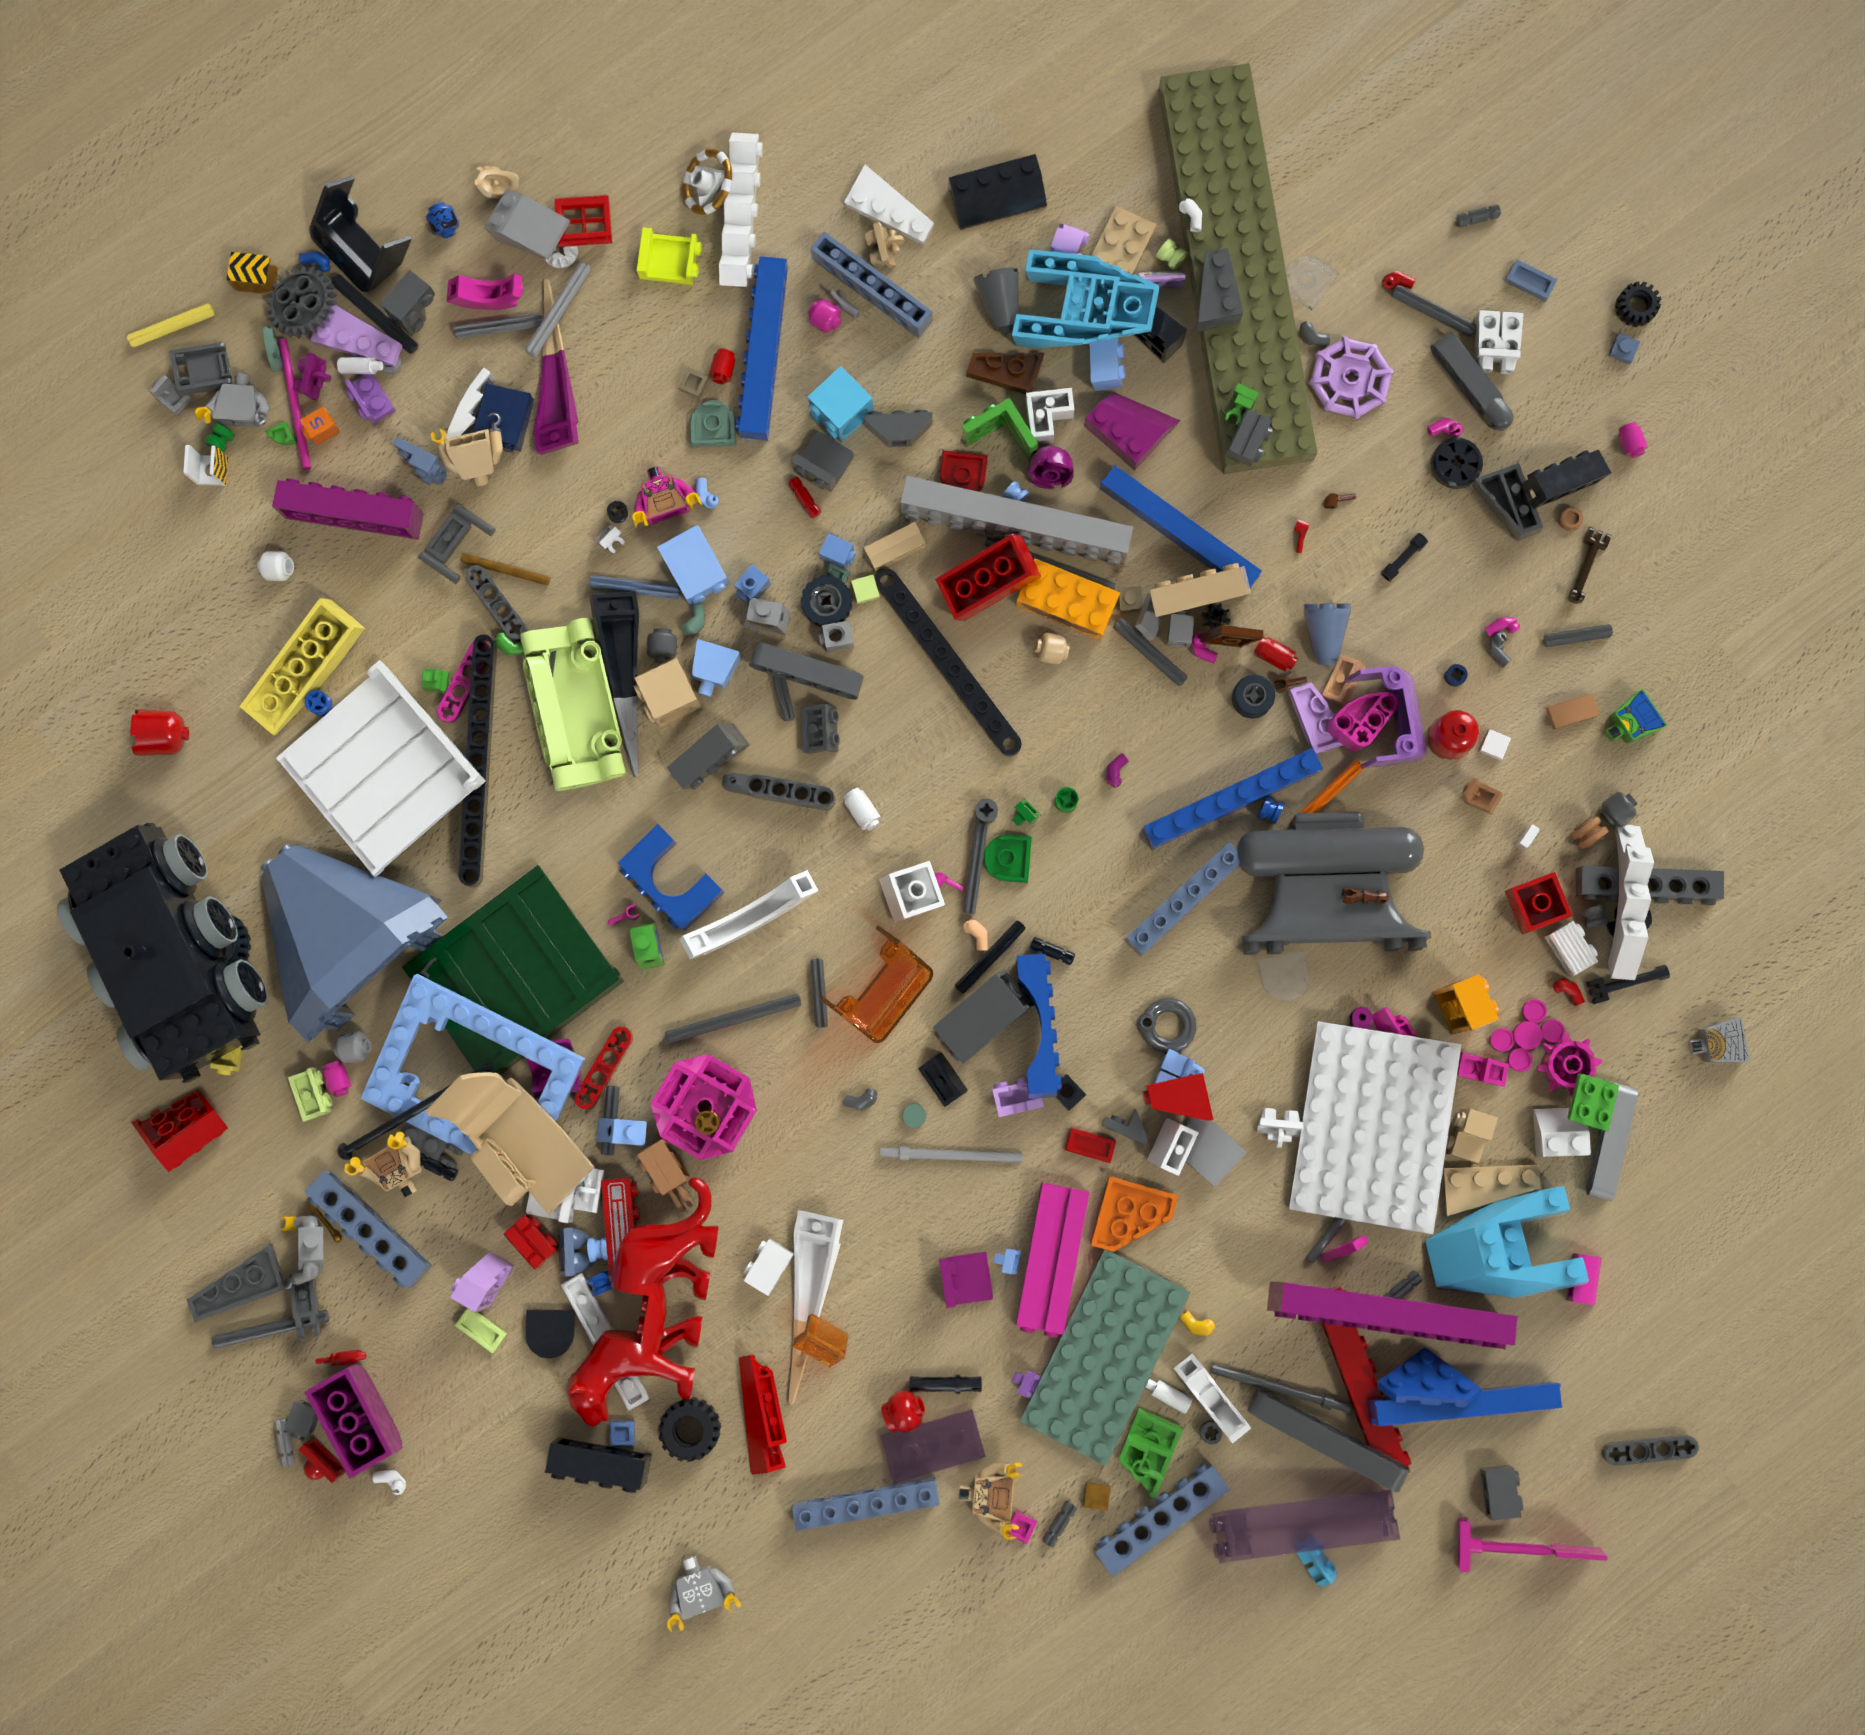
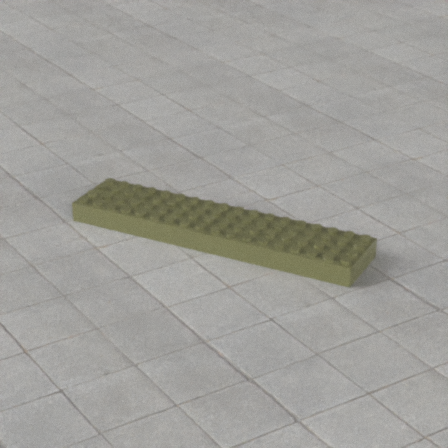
[1158,63,1317,474]

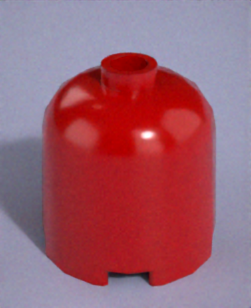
[130,709,189,756]
[1428,710,1480,760]

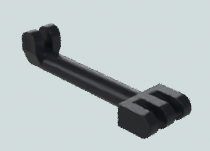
[1586,965,1670,1004]

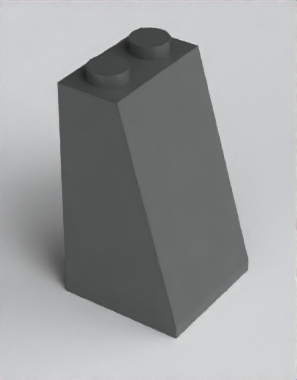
[933,969,1034,1064]

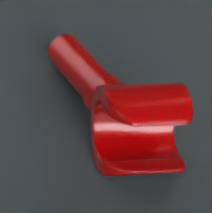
[1294,519,1309,553]

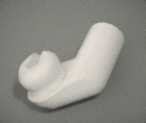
[1179,199,1202,232]
[373,1470,406,1495]

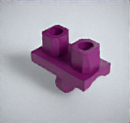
[293,353,331,400]

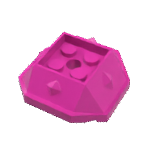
[651,1054,757,1160]

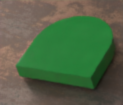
[984,835,1032,884]

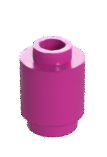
[1618,422,1648,458]
[322,1061,352,1097]

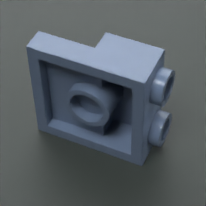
[393,437,447,486]

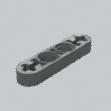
[466,565,528,641]
[1602,1435,1699,1466]

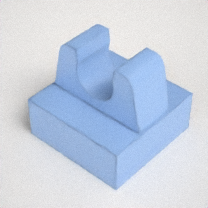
[993,1248,1022,1274]

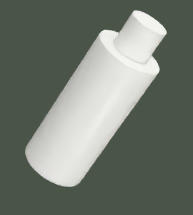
[337,357,383,374]
[1145,1379,1193,1414]

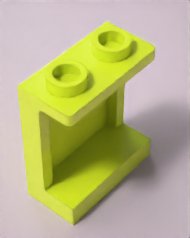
[637,227,702,285]

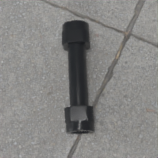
[1380,533,1428,582]

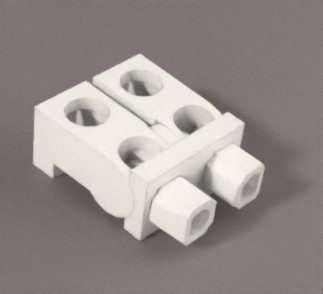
[1474,310,1524,374]

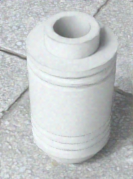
[843,788,881,831]

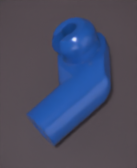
[299,251,331,272]

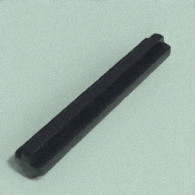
[955,920,1026,994]

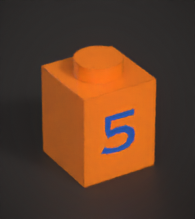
[300,406,340,445]

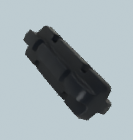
[1030,937,1075,965]
[420,1152,458,1181]

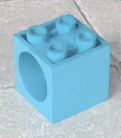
[807,366,874,443]

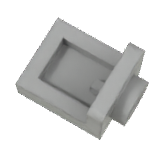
[150,375,192,415]

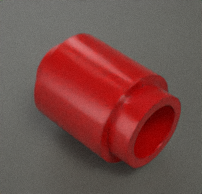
[709,348,736,385]

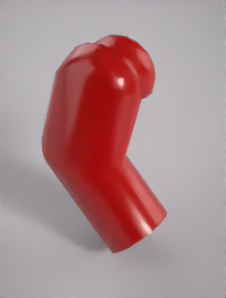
[1382,271,1416,289]

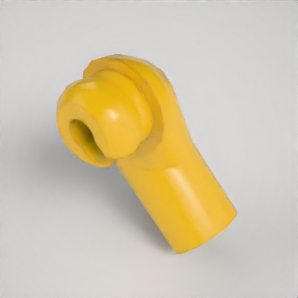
[1179,1310,1215,1336]

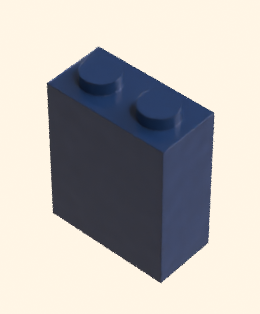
[473,383,535,453]

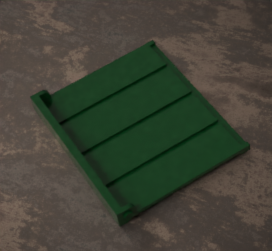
[402,865,624,1075]

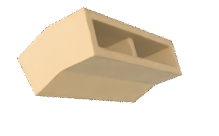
[863,521,926,572]

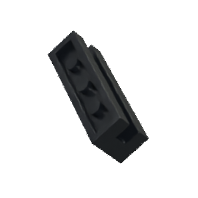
[1521,449,1612,509]

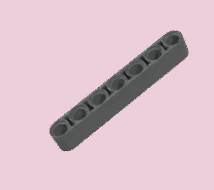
[1247,1388,1410,1492]

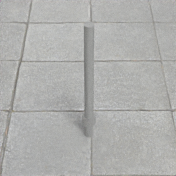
[881,1146,1022,1163]

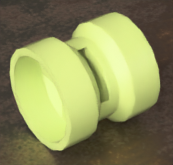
[1156,238,1188,271]

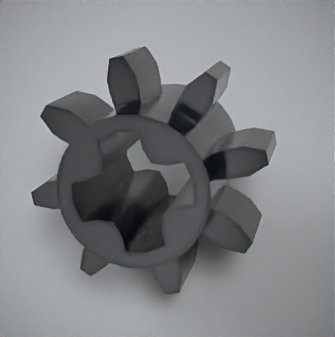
[1202,603,1230,630]

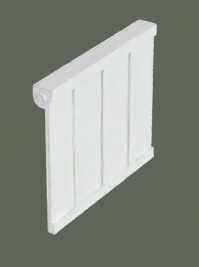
[276,660,485,877]

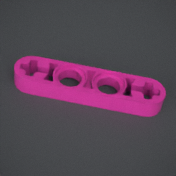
[437,642,490,723]

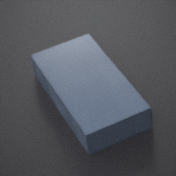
[1505,260,1558,302]

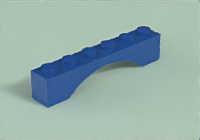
[1016,954,1062,1099]

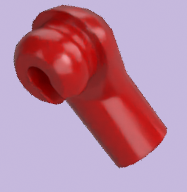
[1553,978,1585,1006]

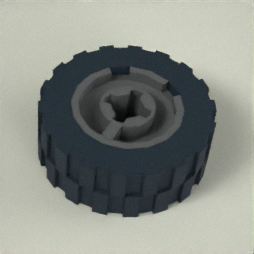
[801,575,853,627]

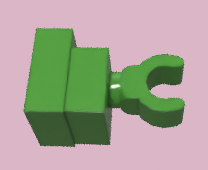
[1225,383,1259,427]
[422,669,450,693]

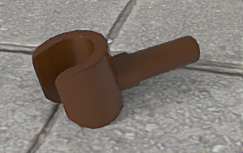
[1324,493,1356,509]
[1274,677,1307,693]

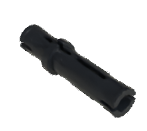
[910,1374,982,1394]

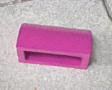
[1566,1253,1602,1305]

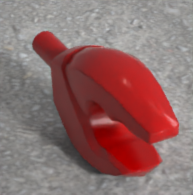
[315,1350,366,1366]

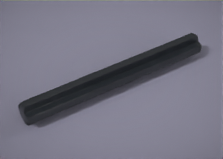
[331,274,419,354]

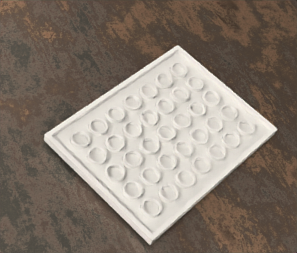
[1289,1021,1461,1234]

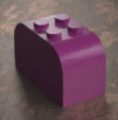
[304,1364,402,1479]

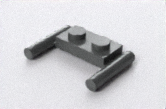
[418,504,496,584]

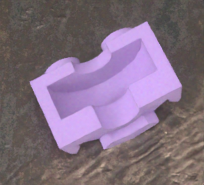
[1051,223,1090,255]
[992,1077,1044,1117]

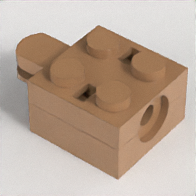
[637,1139,694,1213]

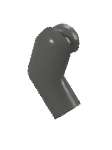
[1299,321,1330,346]

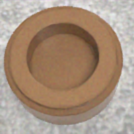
[1558,507,1583,531]

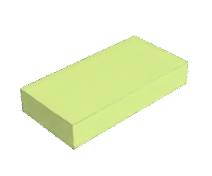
[454,1308,508,1353]

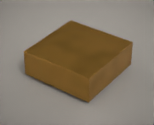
[1083,1482,1111,1511]

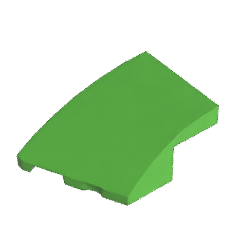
[1118,1408,1183,1499]

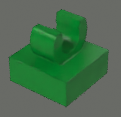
[1012,799,1041,827]

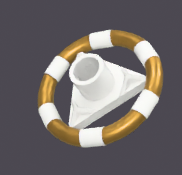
[682,149,732,215]

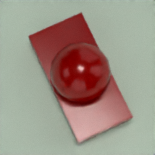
[298,1437,346,1483]

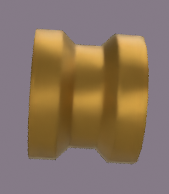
[695,1111,721,1135]

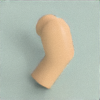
[963,919,988,951]

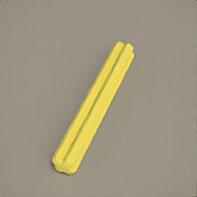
[127,303,215,347]

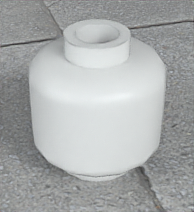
[257,551,294,581]

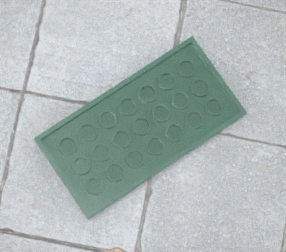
[1020,1249,1191,1466]

